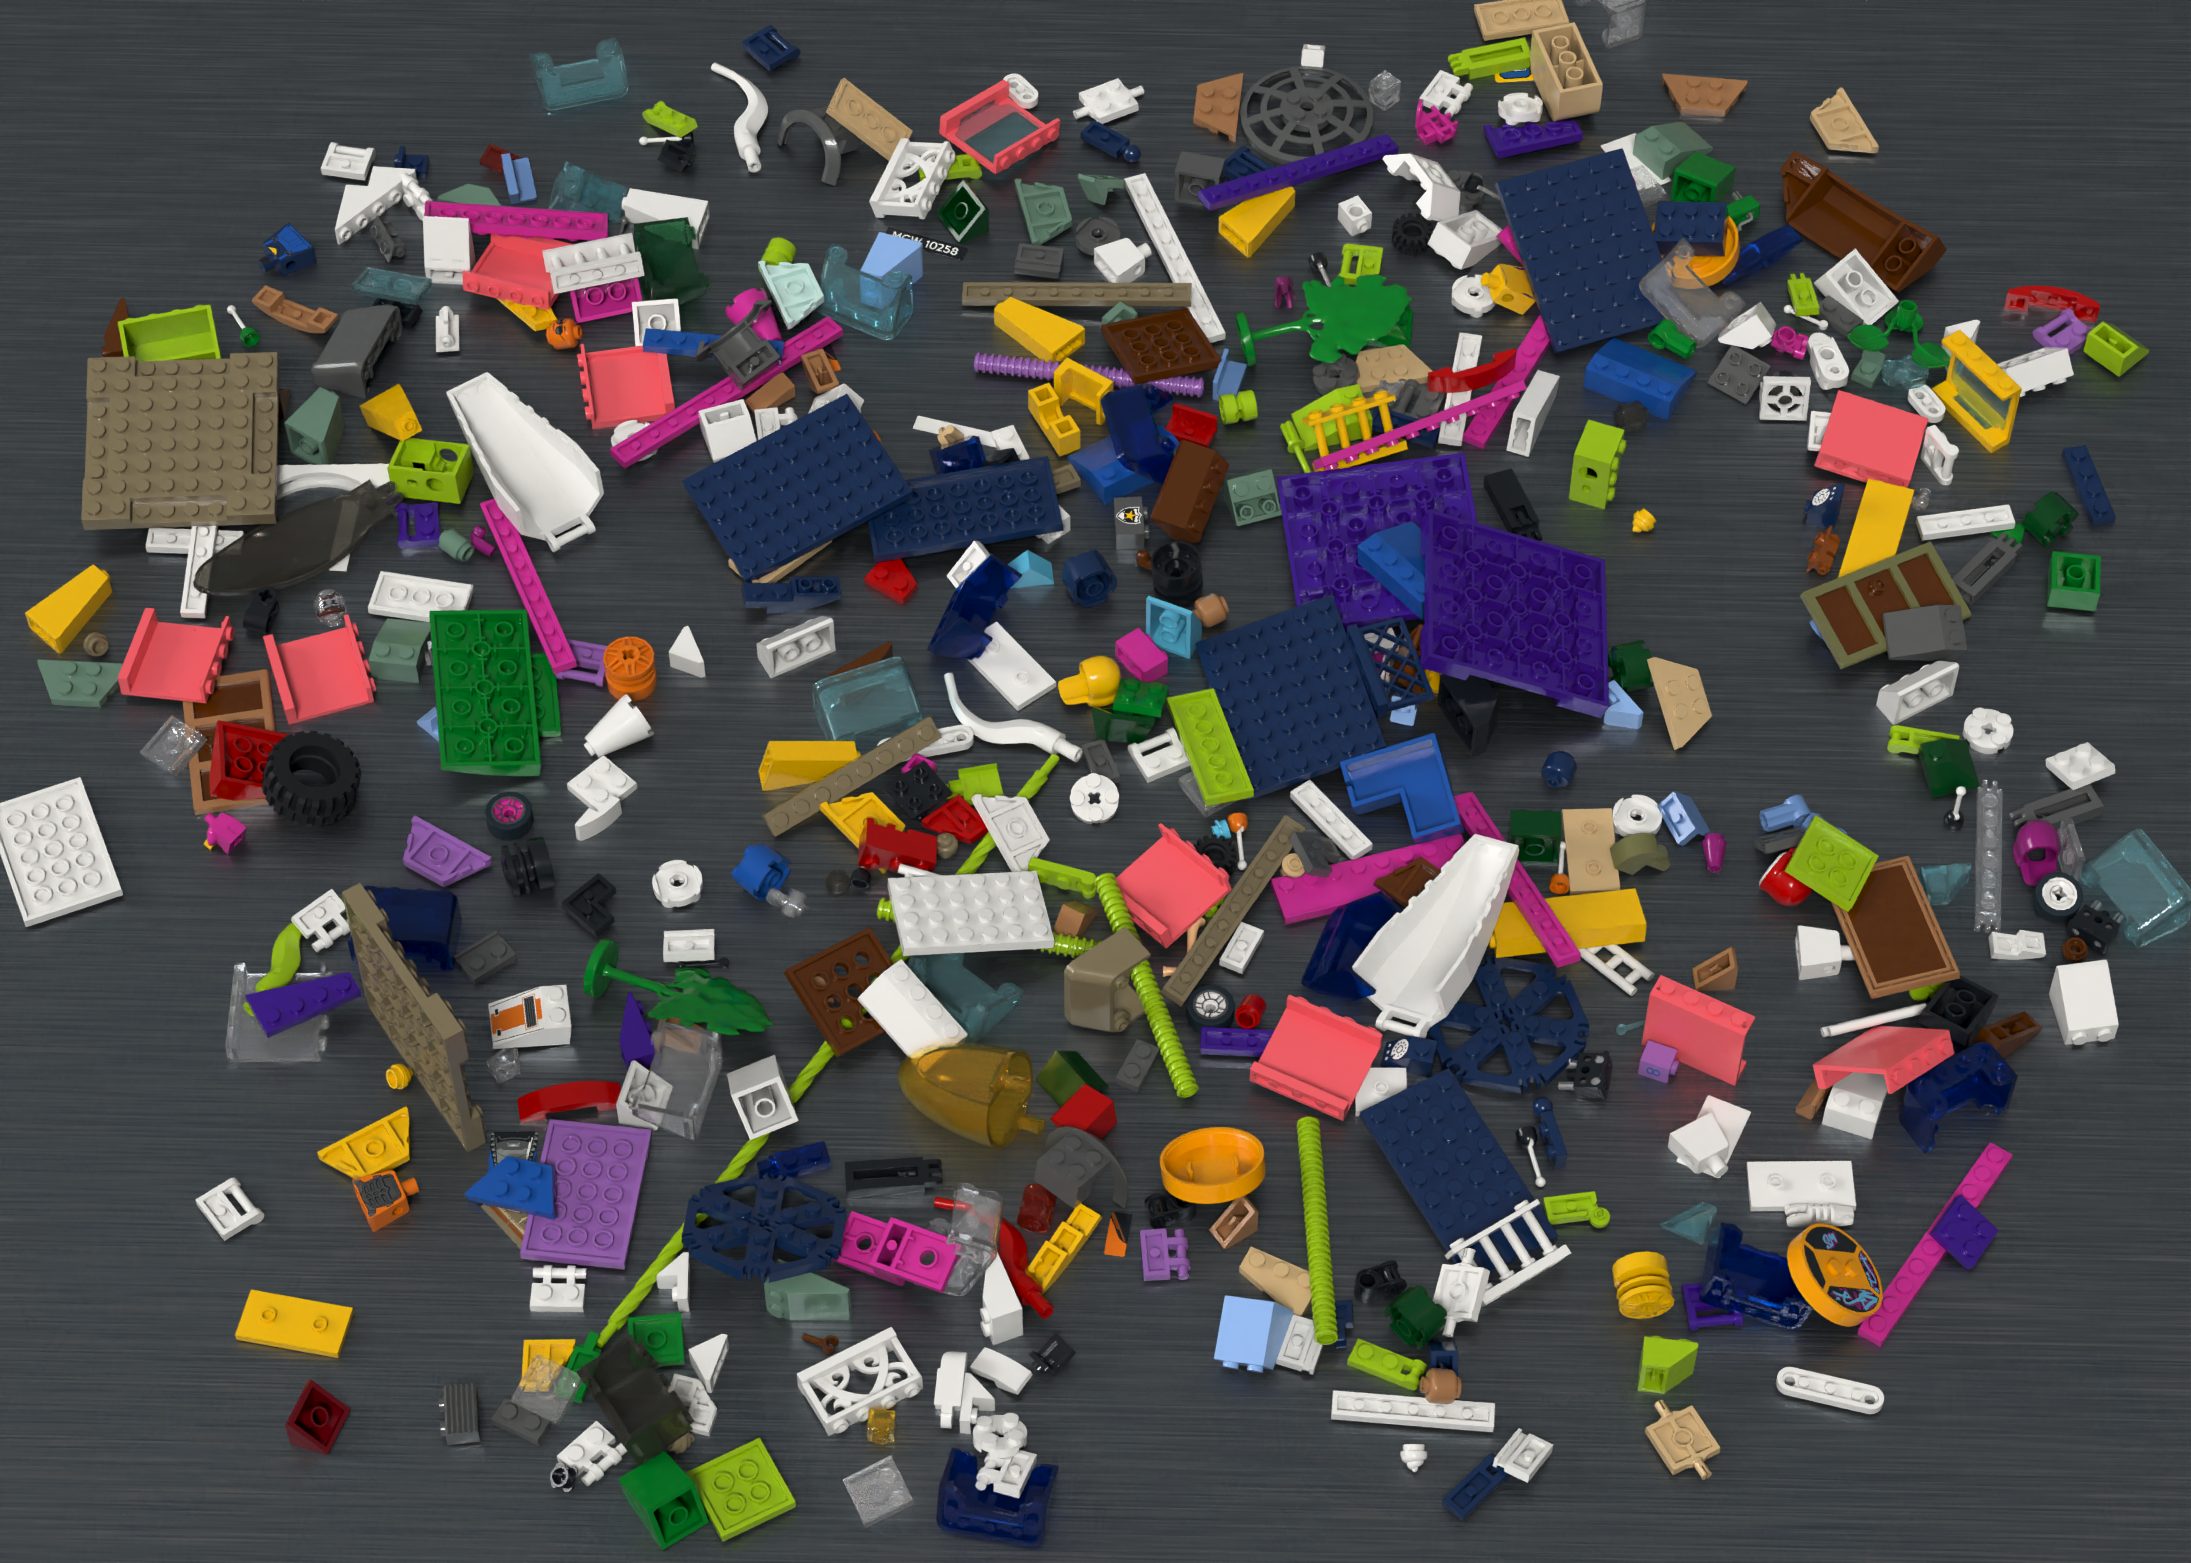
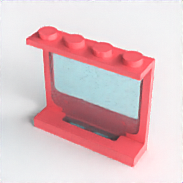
[939,79,1060,175]

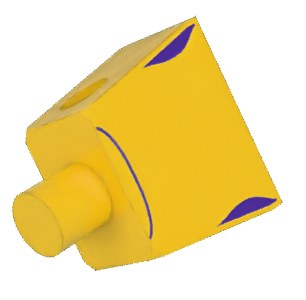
[1481,264,1536,315]

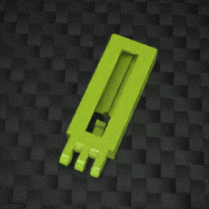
[1448,38,1531,80]

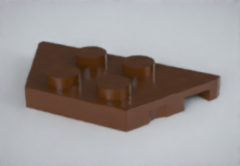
[1373,857,1441,908]

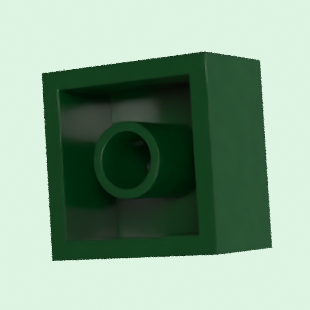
[1507,809,1561,865]

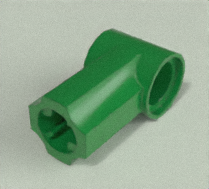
[1648,319,1697,359]

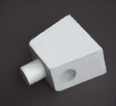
[1094,238,1152,283]
[1795,926,1855,980]
[1668,1112,1729,1177]

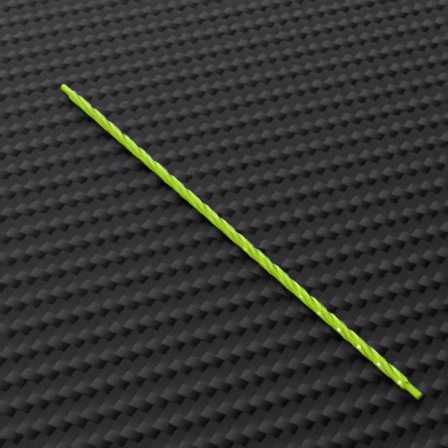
[597,754,1060,1348]

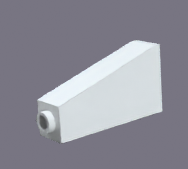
[622,188,710,249]
[1507,370,1560,457]

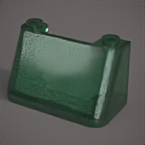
[633,217,710,306]

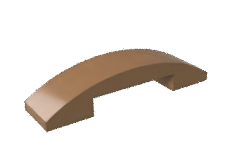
[252,285,339,333]

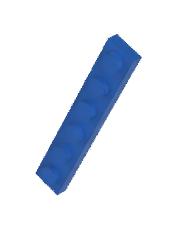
[643,328,784,365]

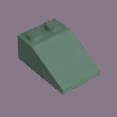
[1633,122,1713,180]
[368,618,431,683]
[764,1259,852,1321]

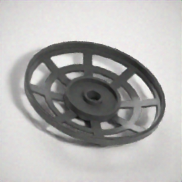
[1240,66,1373,165]

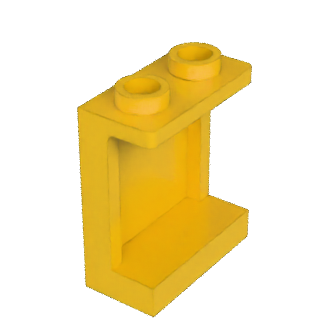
[1054,358,1114,426]

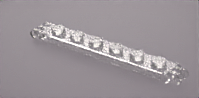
[1974,780,2003,933]

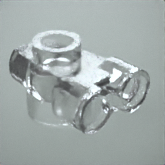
[766,887,807,918]

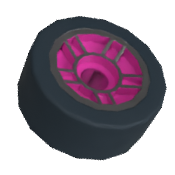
[485,792,534,840]

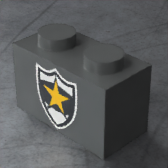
[1114,496,1149,550]

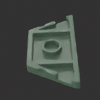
[1014,179,1072,245]
[37,659,123,707]

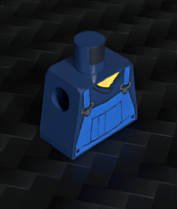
[257,223,317,276]

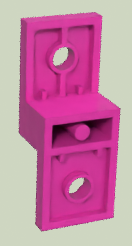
[831,1211,964,1294]

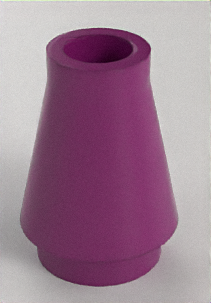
[1702,833,1727,872]

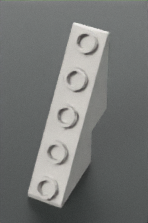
[335,166,419,245]

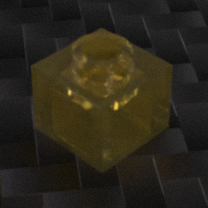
[867,1409,897,1444]

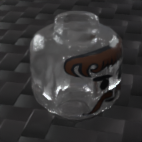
[313,589,347,627]

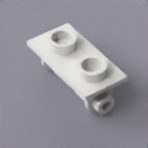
[436,306,459,352]

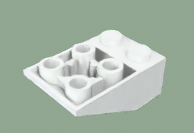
[423,216,476,285]

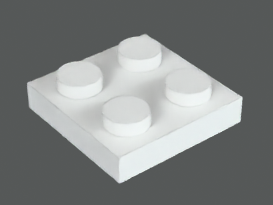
[2046,742,2115,790]
[567,755,637,812]

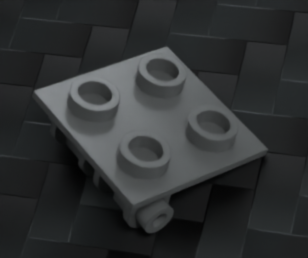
[1707,345,1771,405]

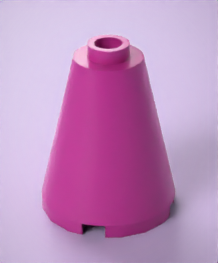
[725,288,782,341]

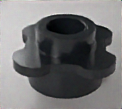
[550,1462,578,1493]

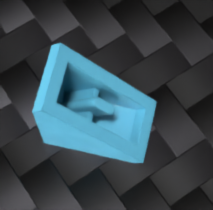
[1004,550,1054,589]

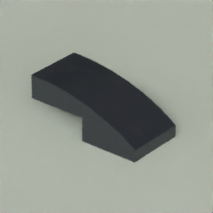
[372,296,423,327]

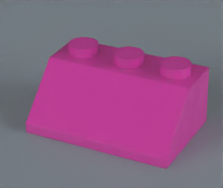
[568,277,642,323]

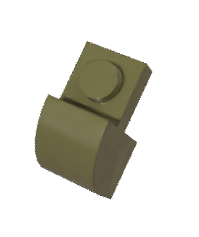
[1610,833,1671,875]

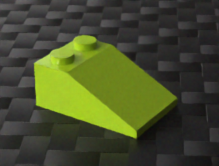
[1291,384,1373,452]

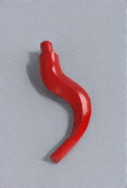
[934,1197,1054,1319]

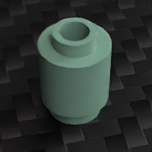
[439,528,475,562]

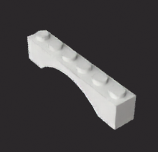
[277,463,393,501]

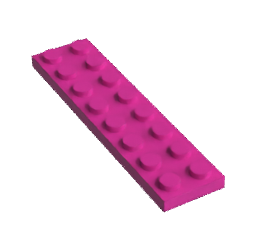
[424,201,608,241]

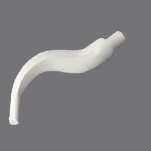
[711,62,768,172]
[944,673,1083,762]

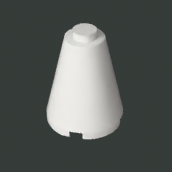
[583,694,654,758]

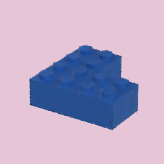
[1340,733,1465,844]

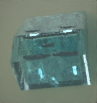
[548,162,627,223]

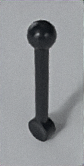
[676,958,729,969]

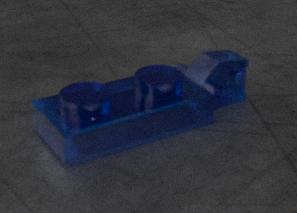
[757,1141,832,1180]

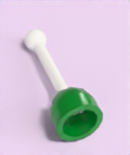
[227,305,260,347]

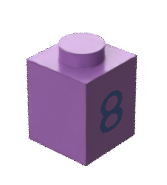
[1638,1040,1680,1084]

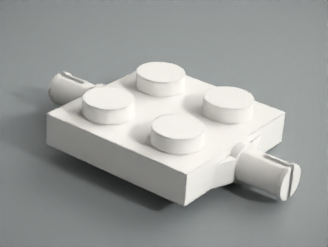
[1073,78,1144,124]
[1433,1248,1490,1337]

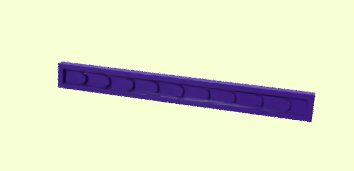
[1198,134,1399,211]

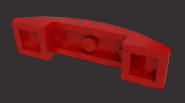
[2004,285,2100,323]
[1427,348,1517,393]
[517,1081,621,1123]

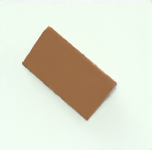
[1795,1077,1833,1120]

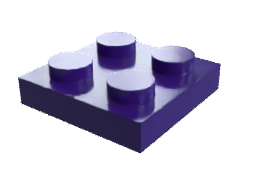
[1929,1195,1998,1270]

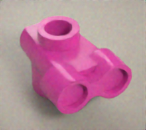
[1770,326,1809,360]

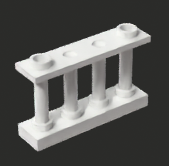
[542,233,644,294]
[1445,1199,1571,1308]

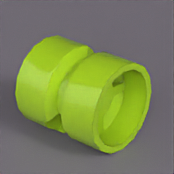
[758,237,797,273]
[1219,390,1258,425]

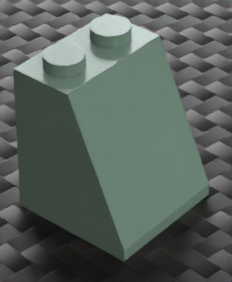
[284,387,345,465]

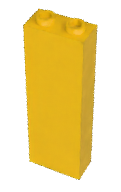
[1838,478,1914,578]
[1488,888,1647,958]

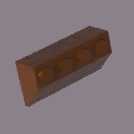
[1150,440,1230,544]

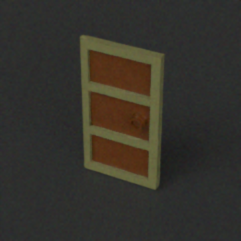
[1800,541,1972,669]

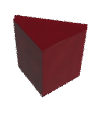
[285,1379,351,1455]

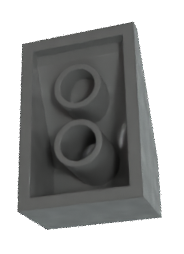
[1882,605,1967,661]

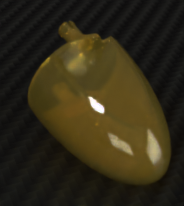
[897,1043,1045,1150]

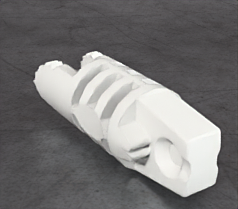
[1784,1204,1854,1228]

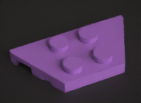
[403,815,492,887]

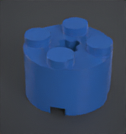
[731,843,791,901]

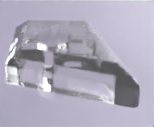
[486,1047,521,1084]

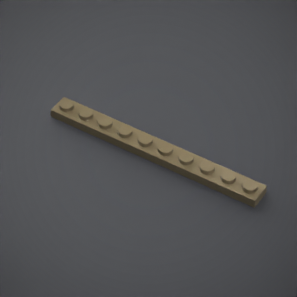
[962,282,1192,307]
[1161,815,1306,1007]

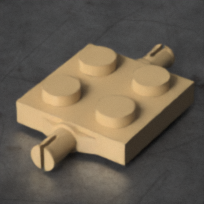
[1645,1400,1720,1480]

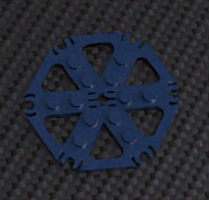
[1428,955,1589,1094]
[682,1173,847,1283]

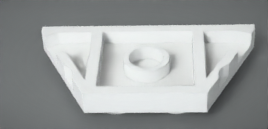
[971,794,1050,872]

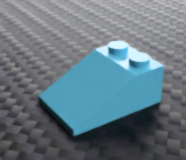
[1146,596,1202,659]

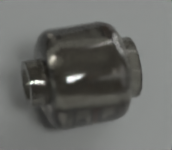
[1613,401,1650,433]

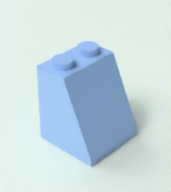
[860,232,924,307]
[1214,1295,1294,1373]

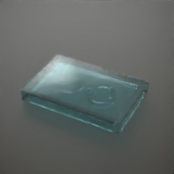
[351,267,432,305]

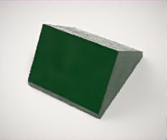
[936,180,989,243]
[1092,707,1155,744]
[1036,1051,1108,1107]

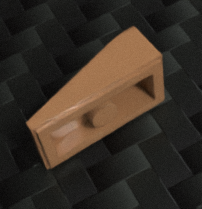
[744,372,796,415]

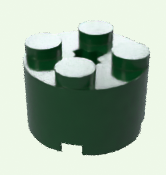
[2022,491,2079,548]
[1608,640,1654,693]
[1384,1285,1447,1350]

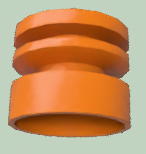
[603,636,657,702]

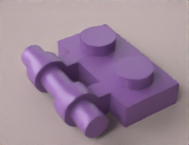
[1140,1228,1191,1281]

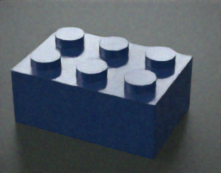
[1653,201,1729,256]

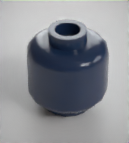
[1541,751,1577,788]

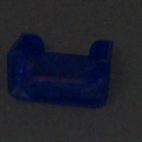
[936,1448,1059,1546]

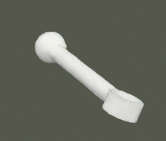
[1784,305,1828,330]

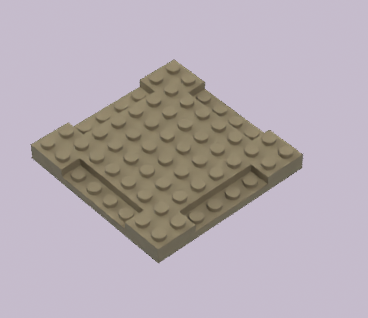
[81,352,280,530]
[342,883,487,1152]

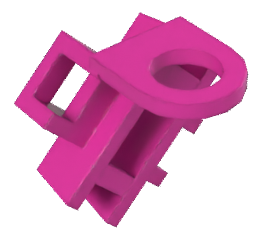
[1415,99,1459,145]

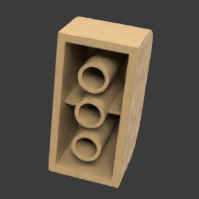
[1530,22,1603,121]

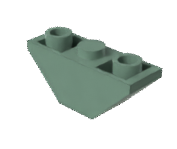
[437,184,501,206]

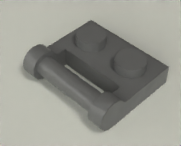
[1393,379,1446,419]

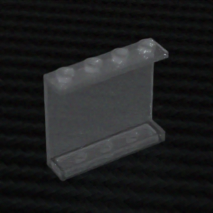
[225,962,333,1062]

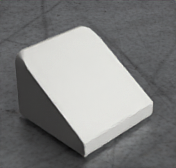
[1301,44,1325,67]

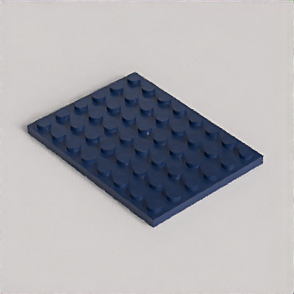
[1495,148,1683,355]
[682,394,914,583]
[1196,594,1386,801]

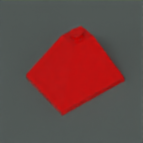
[209,720,288,801]

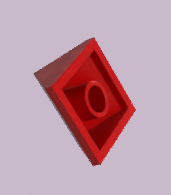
[1050,1084,1117,1139]

